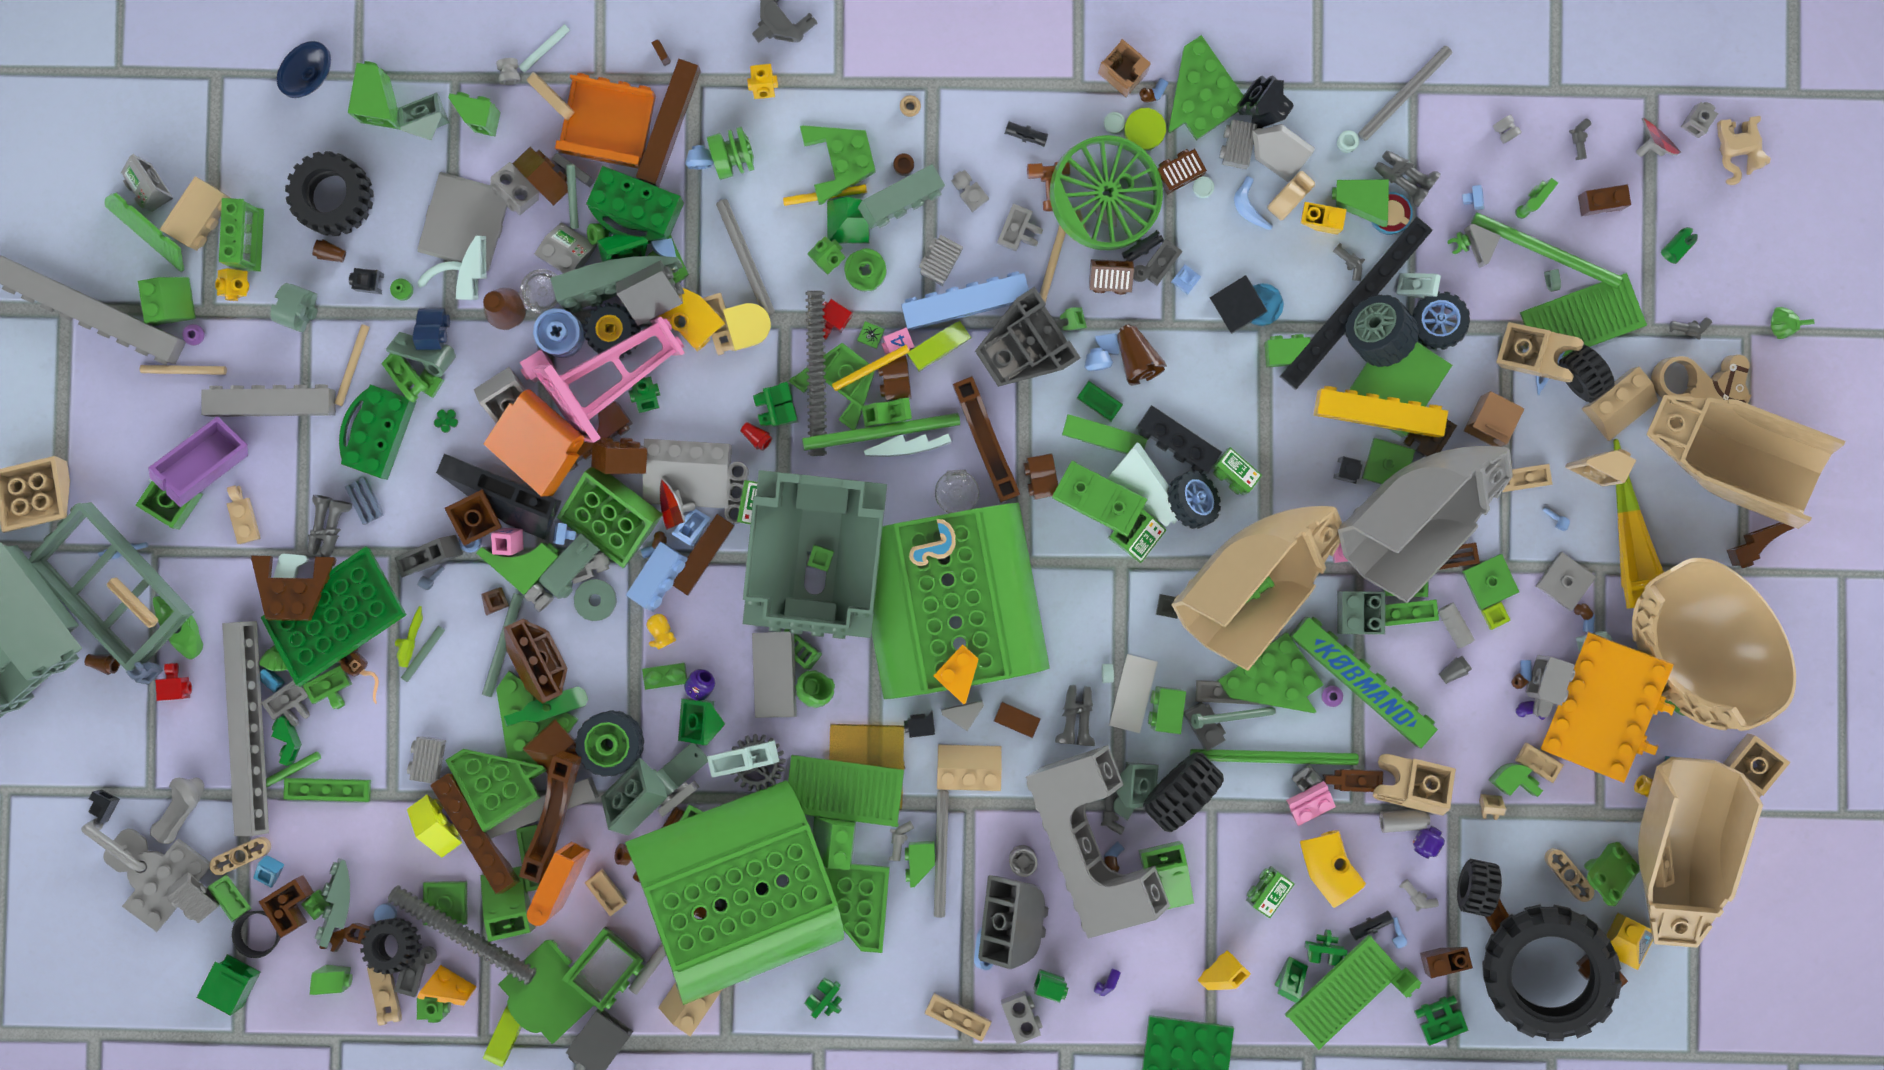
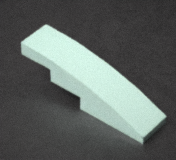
[864,434,952,457]

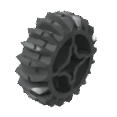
[730,734,786,791]

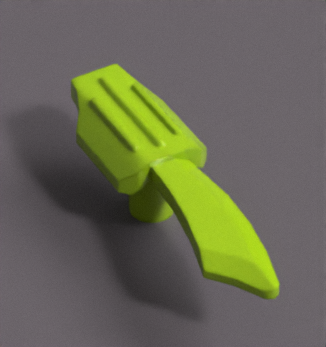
[395,606,423,668]

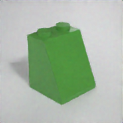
[348,61,401,130]
[812,816,856,870]

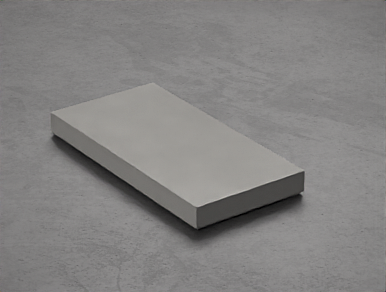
[752,632,797,718]

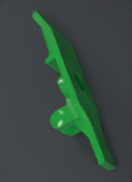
[504,686,588,727]

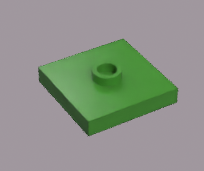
[1361,438,1415,485]
[1462,554,1519,610]

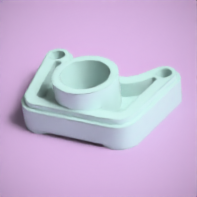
[273,554,309,578]

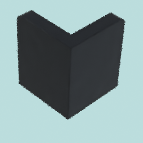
[88,789,120,824]

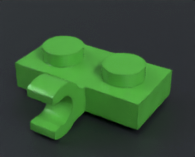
[303,665,352,709]

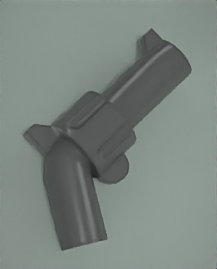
[1569,118,1591,160]
[1333,243,1365,281]
[1669,317,1712,340]
[1101,794,1125,835]

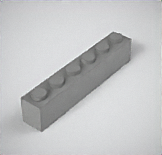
[201,384,335,417]

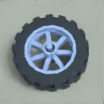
[1412,291,1470,350]
[1168,471,1221,529]

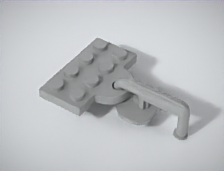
[81,818,210,932]

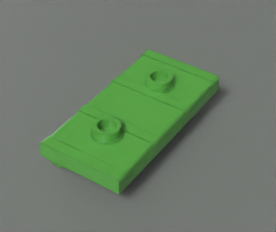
[1052,461,1148,537]

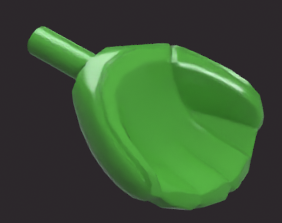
[1771,307,1815,339]
[259,645,287,671]

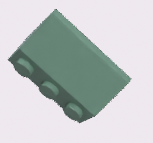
[601,758,667,836]

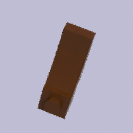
[1726,522,1795,568]

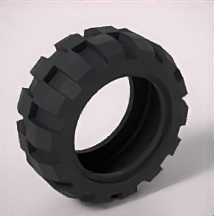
[1482,904,1622,1041]

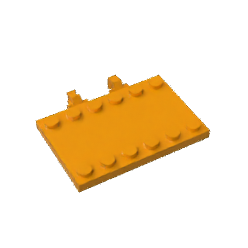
[1541,632,1675,783]

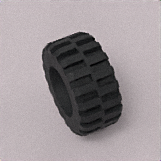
[285,151,374,236]
[1143,752,1224,832]

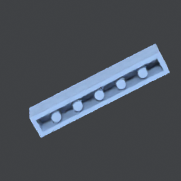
[901,271,1029,331]

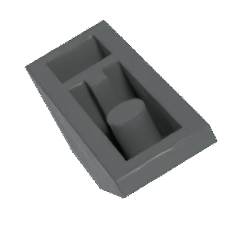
[395,535,463,577]

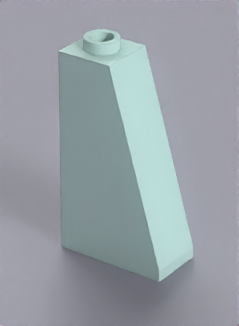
[1107,442,1177,527]

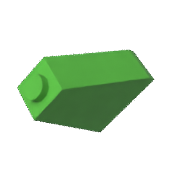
[1332,179,1389,227]

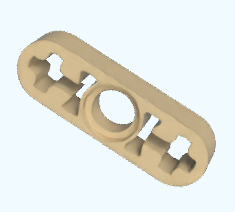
[526,72,575,120]
[210,837,271,875]
[1545,848,1594,902]

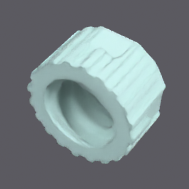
[1102,664,1114,683]

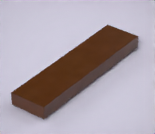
[673,514,735,596]

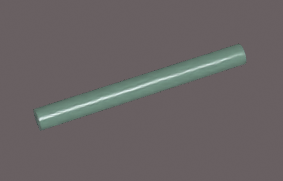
[482,593,524,697]

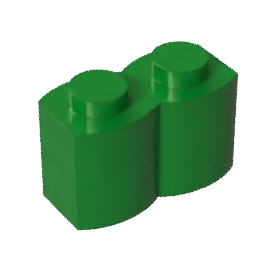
[1033,969,1069,1003]

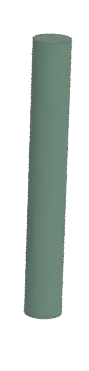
[566,164,579,229]
[401,626,445,682]

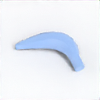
[1234,176,1273,230]

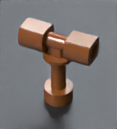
[1027,162,1070,211]

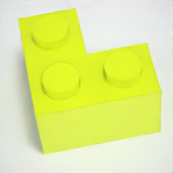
[407,794,462,858]

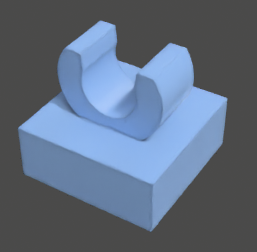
[1462,185,1484,210]
[1171,264,1201,295]
[552,522,576,545]

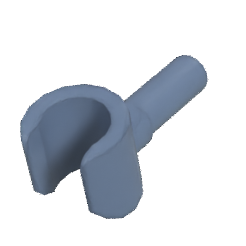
[417,565,445,590]

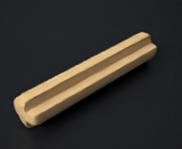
[106,577,159,628]

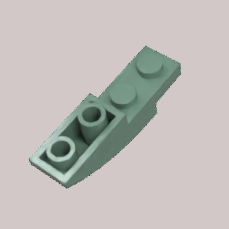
[315,858,350,948]

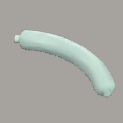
[418,261,462,288]

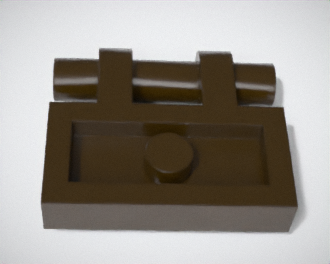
[1403,419,1458,457]

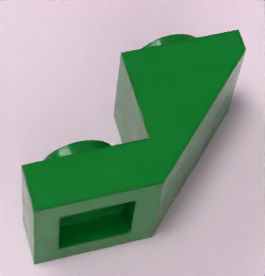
[271,716,302,766]

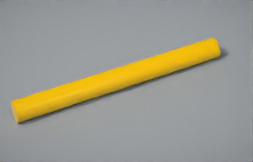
[783,184,867,206]
[832,344,910,391]

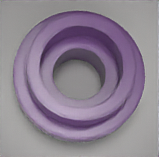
[182,324,205,346]
[1322,686,1343,707]

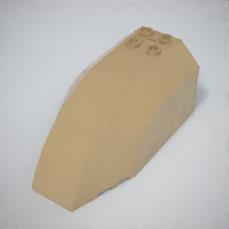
[1646,395,1846,529]
[1171,506,1342,671]
[1638,757,1763,948]

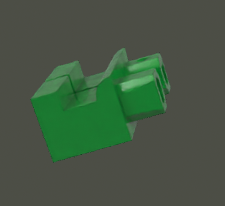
[753,382,798,427]

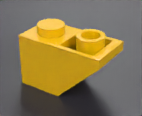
[1301,202,1347,235]
[1198,950,1251,990]

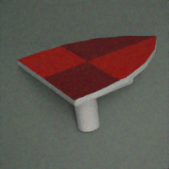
[1636,118,1681,157]
[660,479,695,530]

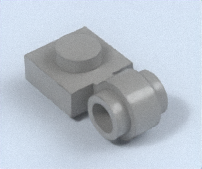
[951,170,989,213]
[572,553,610,584]

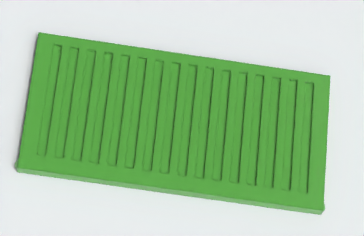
[1520,273,1647,357]
[788,755,904,827]
[1285,935,1401,1050]

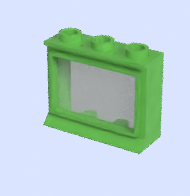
[219,198,264,271]
[561,926,645,1012]

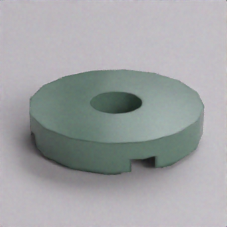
[574,579,617,621]

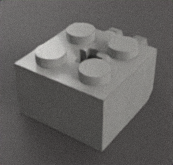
[1526,655,1575,718]

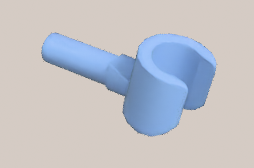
[1543,507,1570,531]
[1392,917,1407,949]

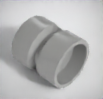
[1009,845,1038,877]

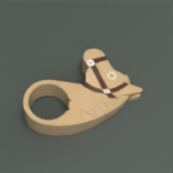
[1651,355,1752,404]

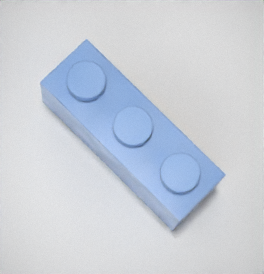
[626,542,688,612]

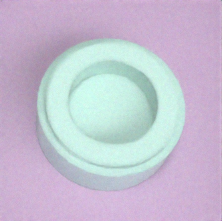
[1337,130,1359,153]

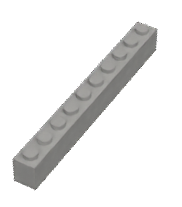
[0,255,186,365]
[222,621,269,836]

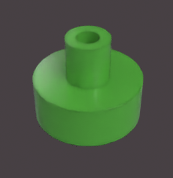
[587,223,609,245]
[390,278,413,301]

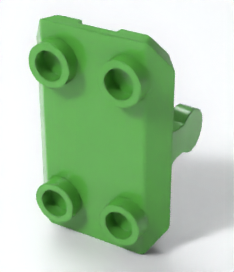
[1584,842,1640,906]

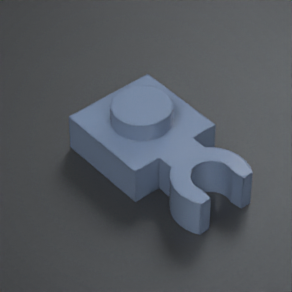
[126,662,163,685]

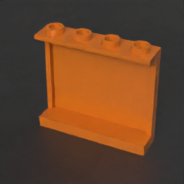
[555,73,656,169]

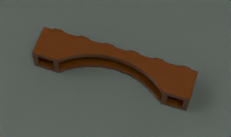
[953,376,1020,503]
[519,751,582,883]
[430,773,521,894]

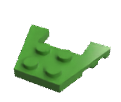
[800,125,876,205]
[788,343,876,430]

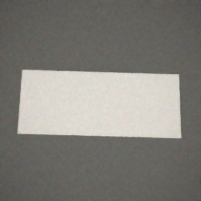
[1109,654,1158,733]

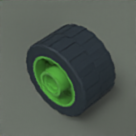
[575,710,644,777]

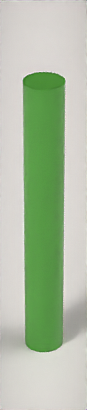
[266,751,321,788]

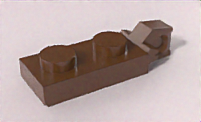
[1323,769,1383,792]

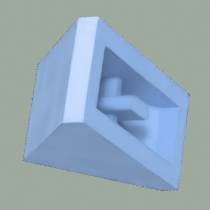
[672,509,711,546]

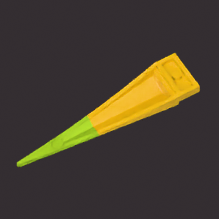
[1613,439,1664,609]

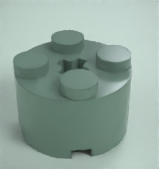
[270,283,318,333]

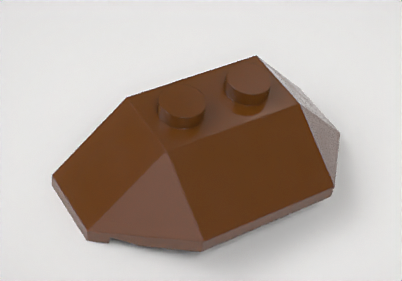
[504,618,568,704]

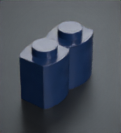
[413,308,450,350]

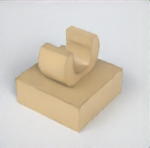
[1479,794,1506,820]

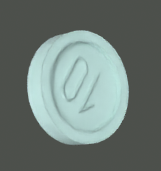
[1104,112,1125,134]
[1193,176,1214,198]

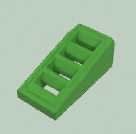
[783,629,822,670]

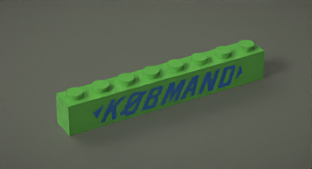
[1290,617,1438,749]

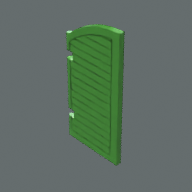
[104,193,184,272]

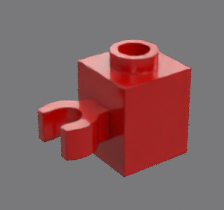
[823,299,853,340]
[155,663,192,701]

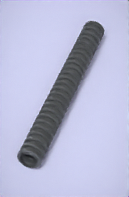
[805,291,827,456]
[388,885,537,985]

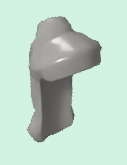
[150,778,204,844]

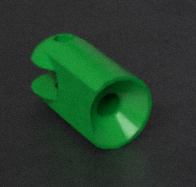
[1661,227,1698,264]

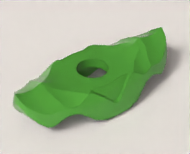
[153,596,203,659]

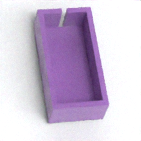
[148,416,248,507]

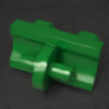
[1305,929,1348,966]
[804,978,842,1019]

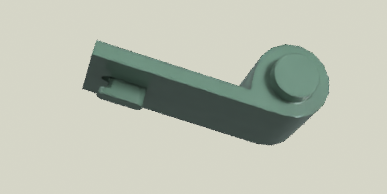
[386,332,456,377]
[539,533,600,599]
[653,743,708,797]

